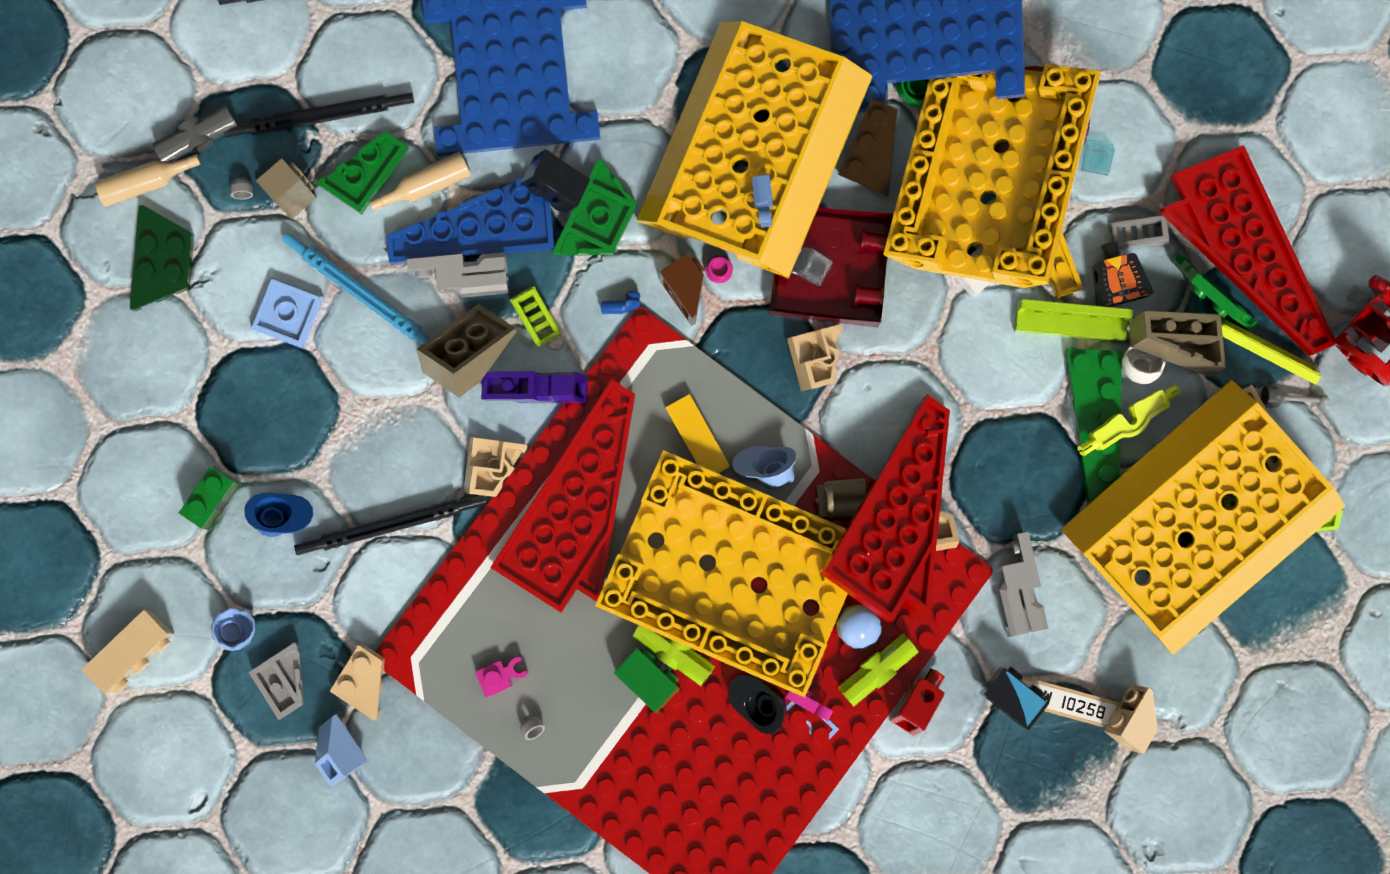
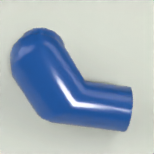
[601,291,642,314]

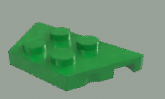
[552,158,637,256]
[1170,252,1258,330]

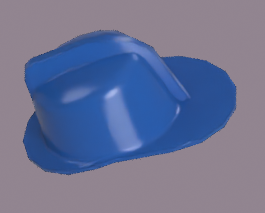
[244,493,313,537]

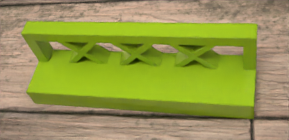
[1014,299,1133,342]

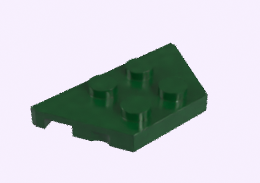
[130,205,194,311]

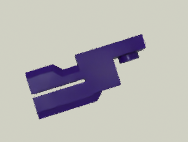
[481,371,588,403]

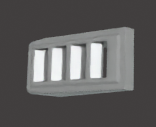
[1110,215,1170,249]

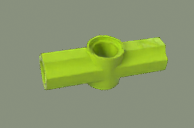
[632,625,715,686]
[837,633,918,706]

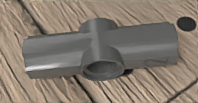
[152,105,237,162]

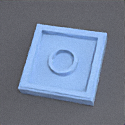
[250,277,324,349]

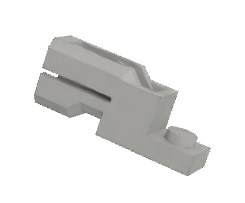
[407,252,509,298]
[997,532,1049,637]

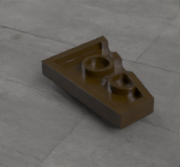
[838,98,898,197]

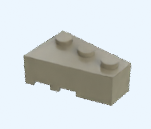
[256,158,316,220]
[1129,311,1226,377]

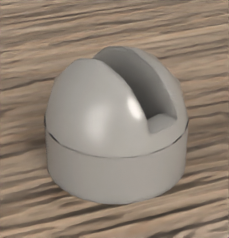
[230,177,253,200]
[520,715,545,740]

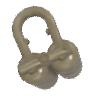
[815,478,866,520]

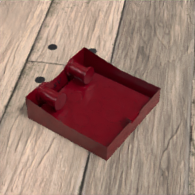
[769,207,893,328]

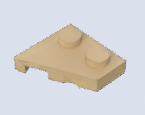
[330,643,385,721]

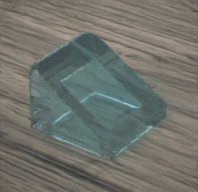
[1081,140,1115,176]
[792,247,833,286]

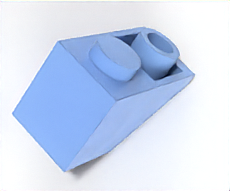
[315,714,368,787]

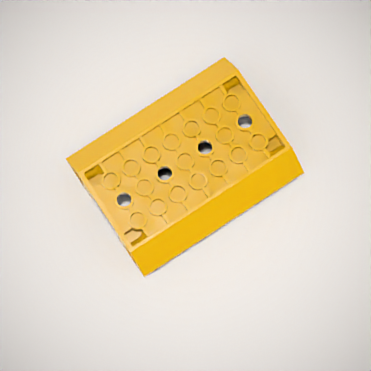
[637,21,872,279]
[883,64,1101,288]
[1060,380,1345,654]
[595,450,848,697]

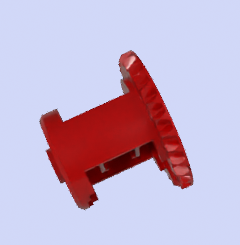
[1334,275,1390,386]

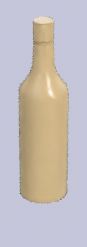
[369,151,471,211]
[95,154,201,207]

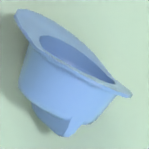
[732,446,797,488]

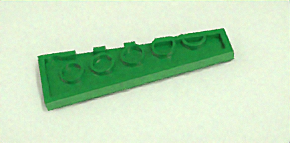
[1065,349,1122,505]

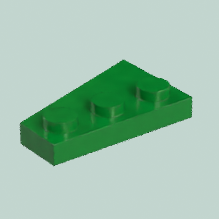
[315,131,409,215]

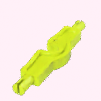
[1077,384,1181,456]

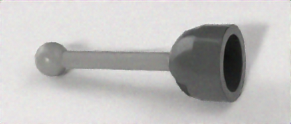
[1261,386,1329,408]

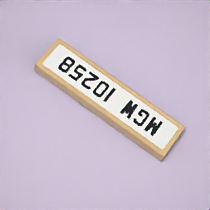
[1021,676,1120,728]

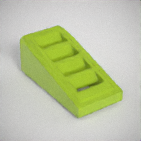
[509,286,561,348]

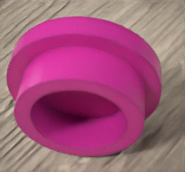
[705,256,733,284]

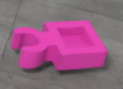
[475,657,528,698]
[784,690,833,721]

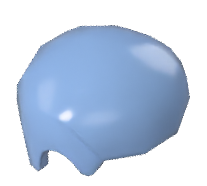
[836,605,882,649]
[211,608,255,651]

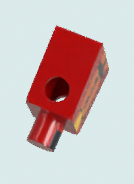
[889,668,945,736]

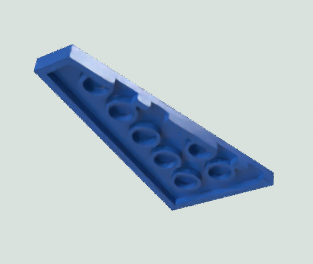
[387,177,555,265]

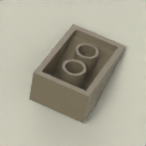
[417,304,516,398]

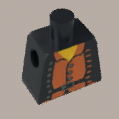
[1092,241,1154,307]

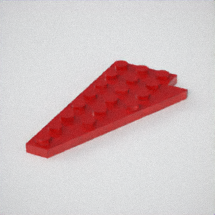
[1159,145,1335,356]
[490,379,635,613]
[820,395,950,623]

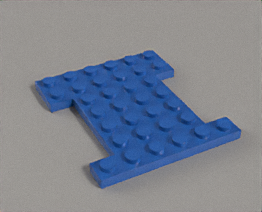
[422,0,601,156]
[830,0,1026,113]

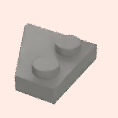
[248,642,305,720]

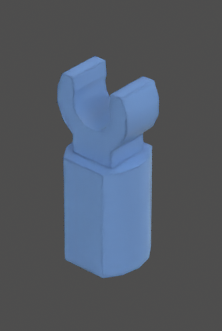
[752,175,773,227]

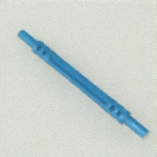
[282,232,431,344]

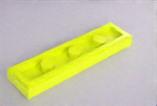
[1221,318,1321,385]

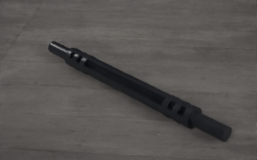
[224,92,415,138]
[294,495,487,556]

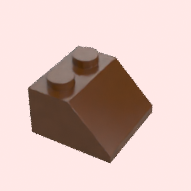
[660,253,705,326]

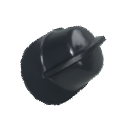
[728,674,788,734]

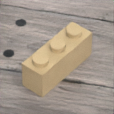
[81,610,174,694]

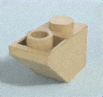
[1104,684,1158,754]

